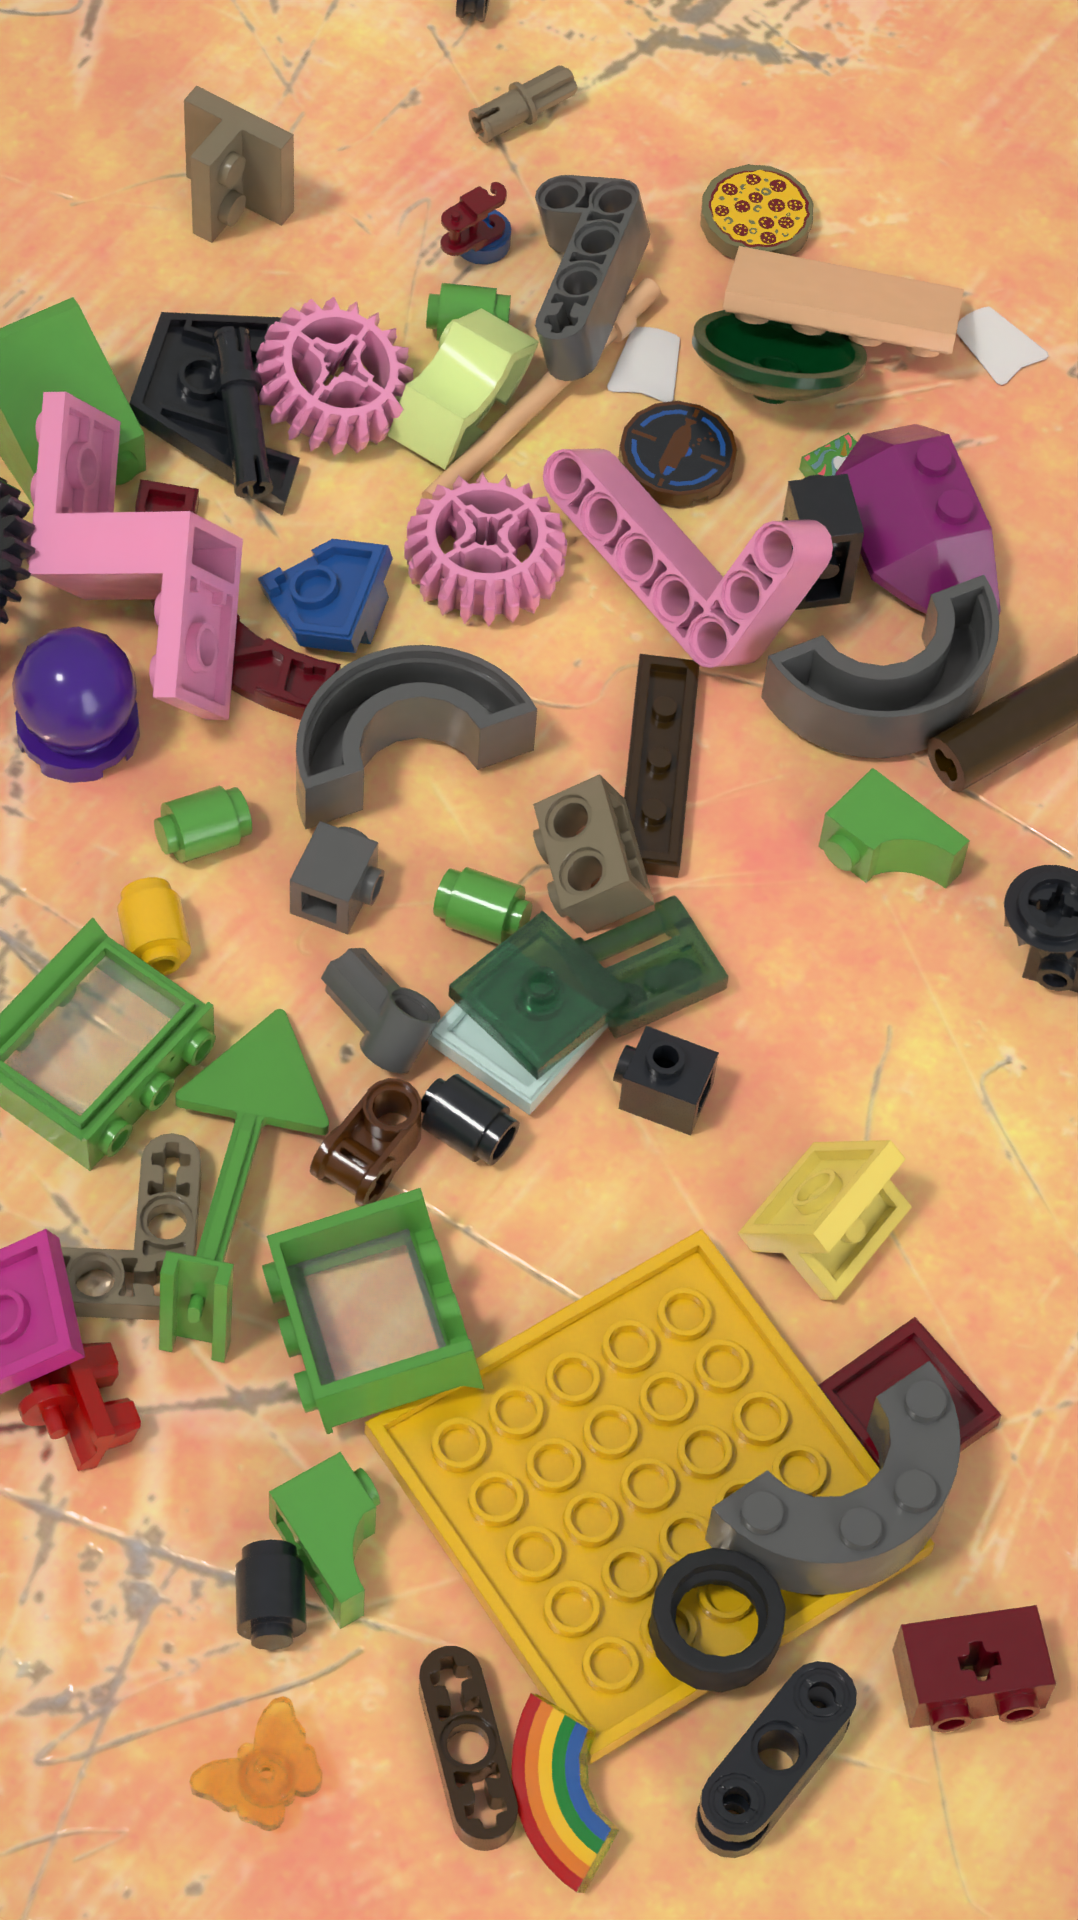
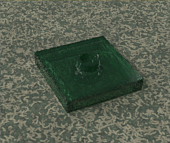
[448,911,632,1080]

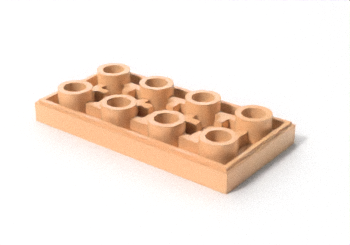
[722,246,964,357]

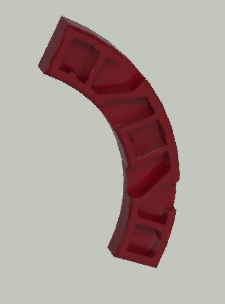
[135,479,341,720]

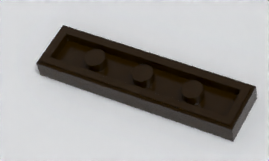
[624,654,700,878]

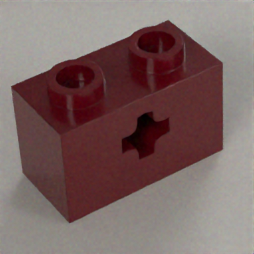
[892,1605,1056,1732]

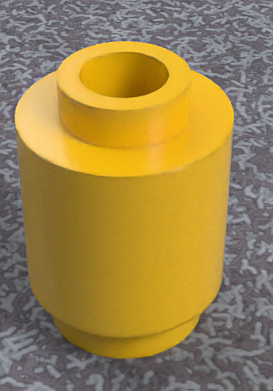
[117,877,191,976]

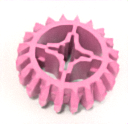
[255,297,414,456]
[404,471,567,627]

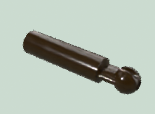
[927,654,1078,792]

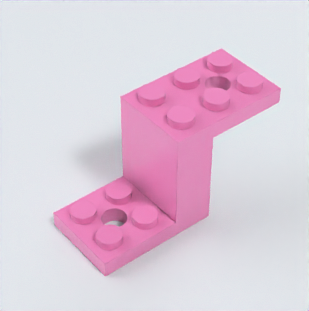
[26,391,243,720]

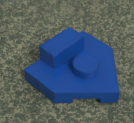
[258,539,393,653]

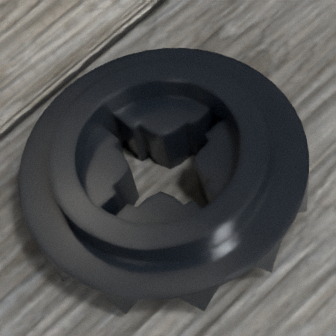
[1003,865,1078,959]

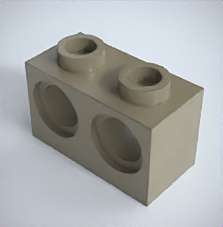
[533,774,654,934]

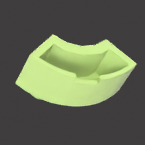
[387,308,539,470]

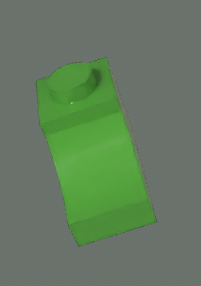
[818,768,970,889]
[269,1452,380,1629]

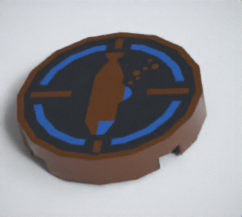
[618,401,737,508]

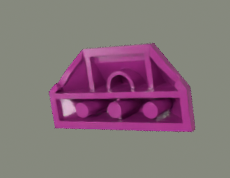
[835,424,1001,615]

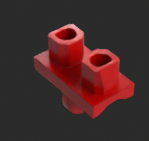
[18,1342,141,1471]

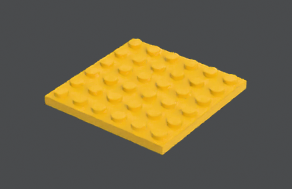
[364,1229,935,1765]

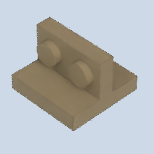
[184,85,294,243]

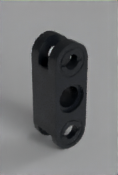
[695,1661,857,1858]

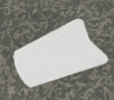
[956,307,1049,385]
[607,327,680,402]

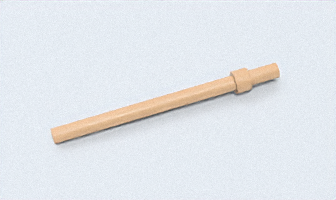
[422,278,661,499]

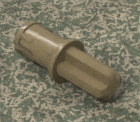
[468,65,578,143]

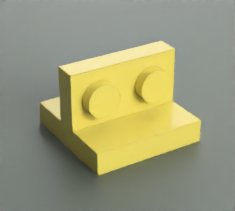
[737,1140,912,1300]

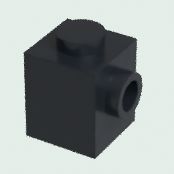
[613,1026,719,1136]

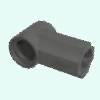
[321,948,440,1074]

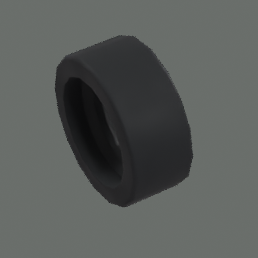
[649,1548,786,1692]

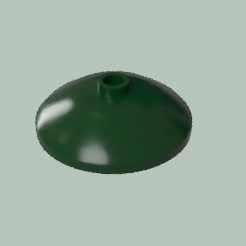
[692,310,867,404]

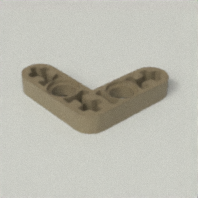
[61,1133,201,1320]

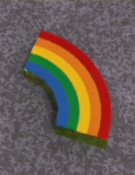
[511,1693,619,1893]

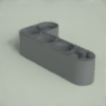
[535,175,650,381]

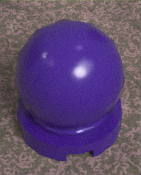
[12,627,140,783]

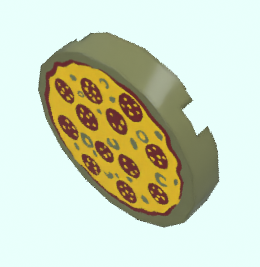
[700,164,813,259]

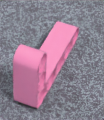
[543,448,833,668]

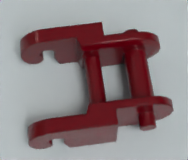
[440,182,507,256]

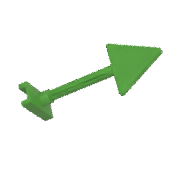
[159,1009,329,1363]

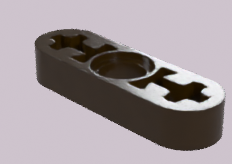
[419,1646,518,1851]

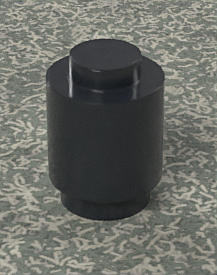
[421,1074,519,1165]
[235,1540,307,1650]

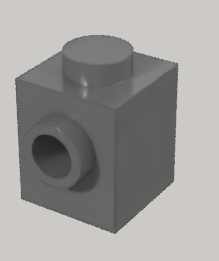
[290,821,385,935]

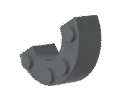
[761,575,999,758]
[296,645,537,830]
[705,1361,960,1595]

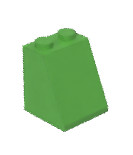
[0,297,146,506]

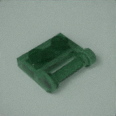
[560,895,729,1039]

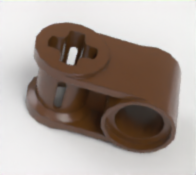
[309,1078,422,1206]

